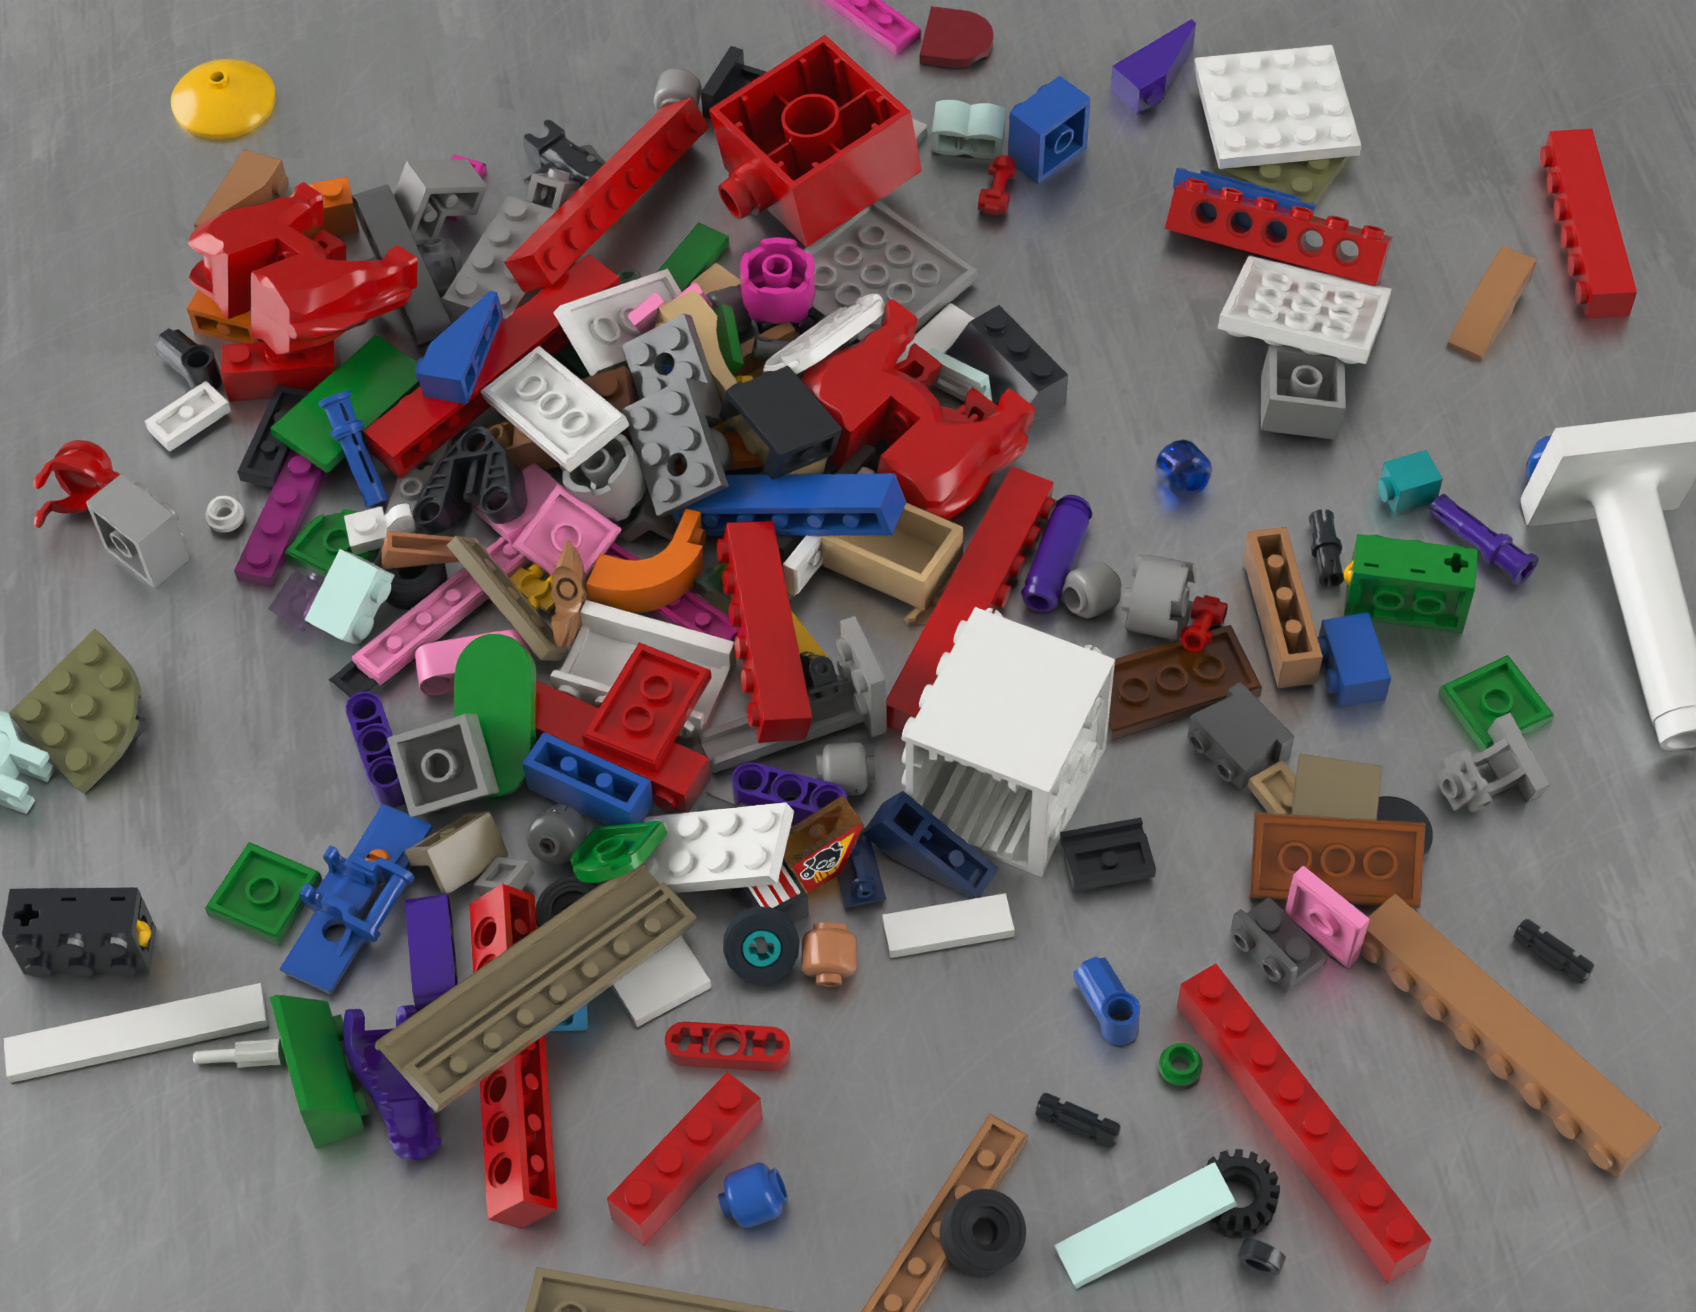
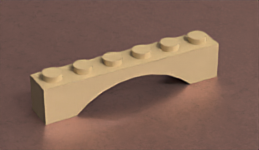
[654,289,828,474]

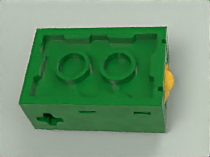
[1343,534,1478,633]

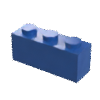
[522,732,654,826]

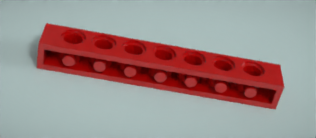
[469,883,557,1229]

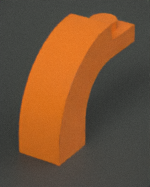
[586,509,706,614]

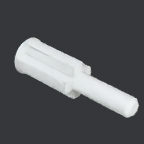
[193,1039,284,1068]

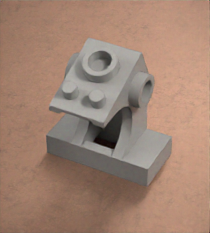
[1435,713,1550,812]

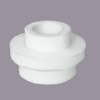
[205,496,245,533]

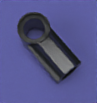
[154,328,222,390]

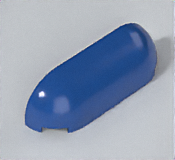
[1173,168,1316,237]

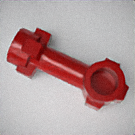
[978,155,1016,215]
[1180,595,1228,652]

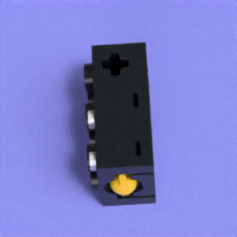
[2,887,156,978]

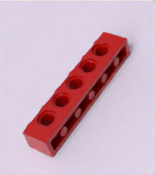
[1165,178,1392,286]

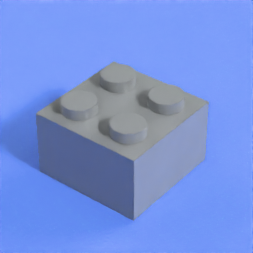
[1261,345,1346,440]
[86,474,190,589]
[387,714,499,817]

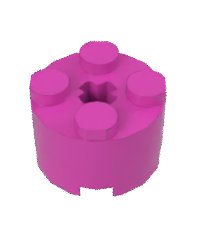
[740,237,815,324]

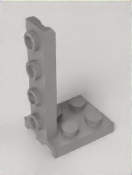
[698,616,887,773]

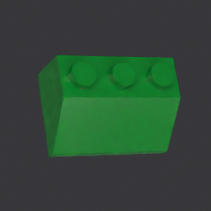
[269,995,370,1148]

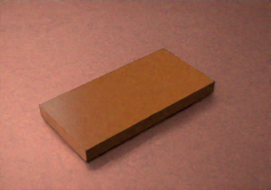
[1249,812,1426,908]

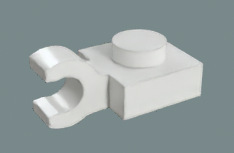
[344,504,416,555]

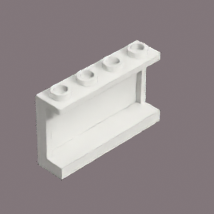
[550,600,737,739]

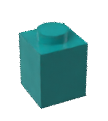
[1377,450,1443,514]

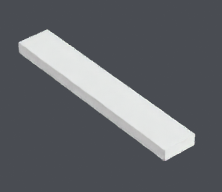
[3,983,269,1083]

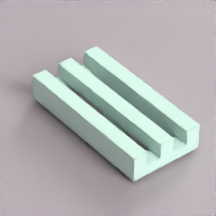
[927,348,992,401]

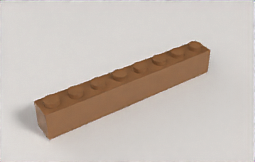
[1360,894,1661,1178]

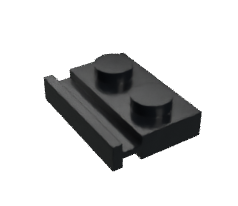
[1059,817,1156,892]

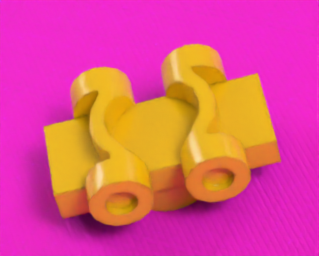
[510,564,555,614]

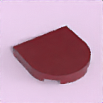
[919,6,994,68]

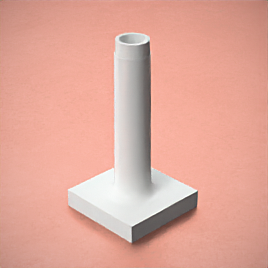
[1520,412,1696,750]

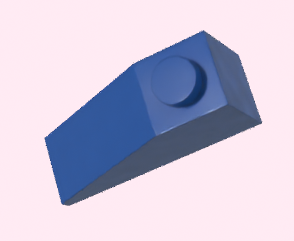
[415,291,503,404]

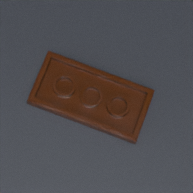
[1107,625,1262,740]

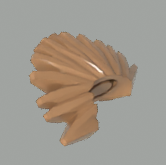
[551,540,588,647]

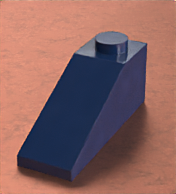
[862,791,998,899]

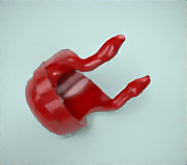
[33,440,120,528]

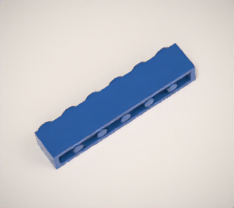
[672,474,906,536]

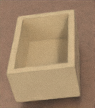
[821,503,963,611]

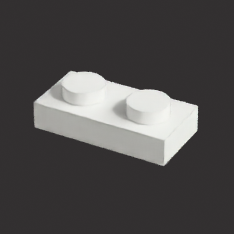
[145,381,231,452]

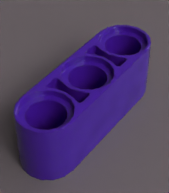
[345,691,405,808]
[732,762,848,835]
[405,894,458,1012]

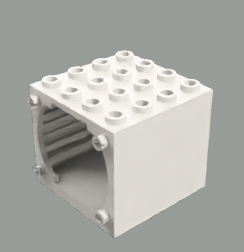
[901,607,1115,877]

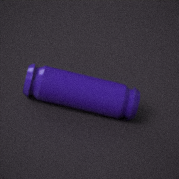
[1021,495,1092,612]

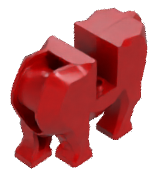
[188,182,418,355]
[801,299,1036,520]

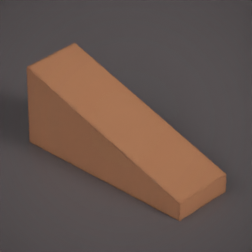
[381,531,459,569]

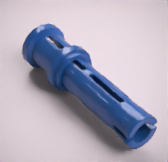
[318,390,389,508]

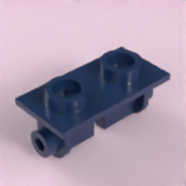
[827,818,886,908]

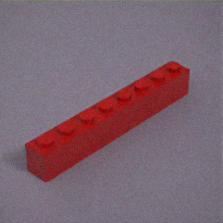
[504,98,710,292]
[363,254,621,479]
[886,466,1057,733]
[1177,963,1432,1283]

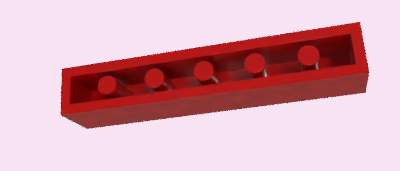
[1540,128,1637,319]
[717,521,812,743]
[536,680,711,813]

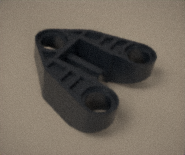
[412,426,527,535]

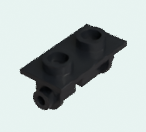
[800,651,849,698]

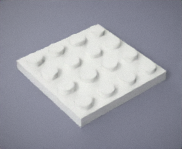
[1193,45,1362,169]
[1217,256,1392,364]

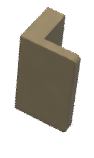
[405,811,508,894]

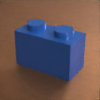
[1317,612,1391,708]

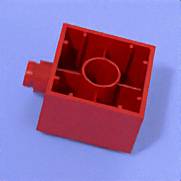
[709,35,922,247]

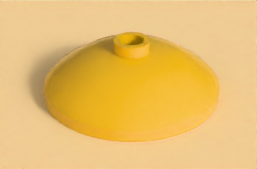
[171,58,276,139]

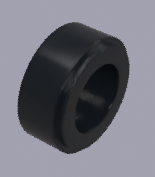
[1237,1238,1286,1276]

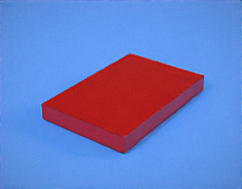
[582,642,712,772]

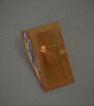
[783,796,864,894]

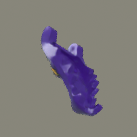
[343,1005,442,1160]

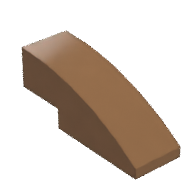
[1447,245,1536,361]

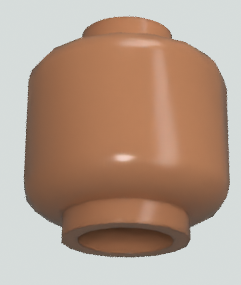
[801,922,857,987]

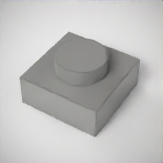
[474,857,534,897]

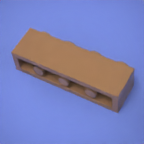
[1243,527,1323,689]

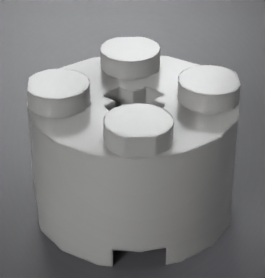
[560,433,648,521]
[1122,554,1196,641]

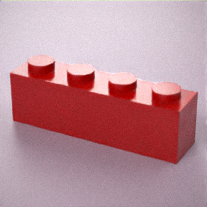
[607,1071,763,1246]

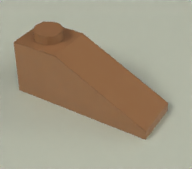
[194,150,289,229]

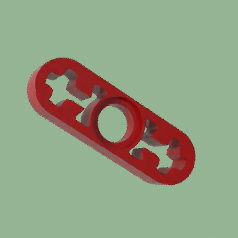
[665,1021,791,1071]

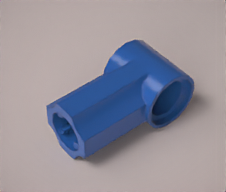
[1073,956,1140,1046]

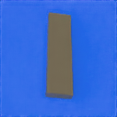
[447,536,569,661]

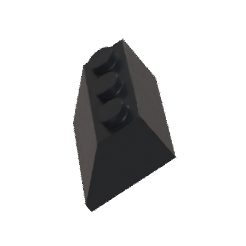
[946,305,1068,423]

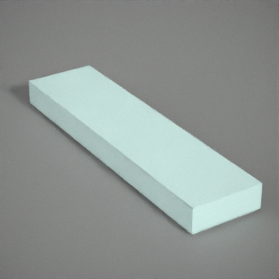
[1054,1162,1238,1289]

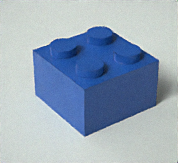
[1008,76,1091,184]

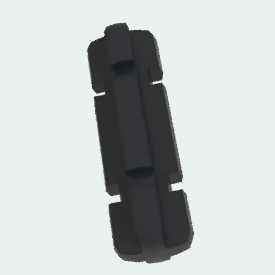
[1513,919,1594,984]
[1035,1093,1121,1147]

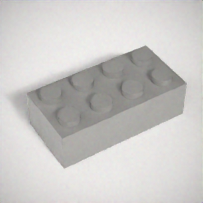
[442,196,556,324]

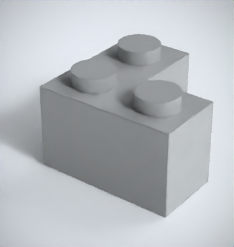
[394,159,488,245]

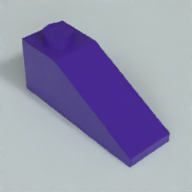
[1110,19,1196,115]

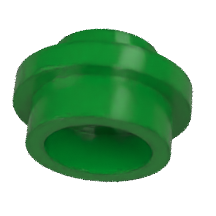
[1159,1043,1203,1086]

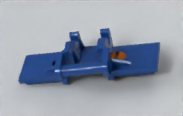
[280,804,433,994]

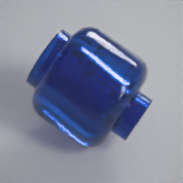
[1155,439,1212,497]

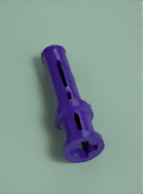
[1429,494,1539,585]

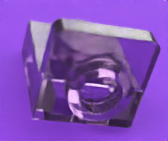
[268,570,325,632]

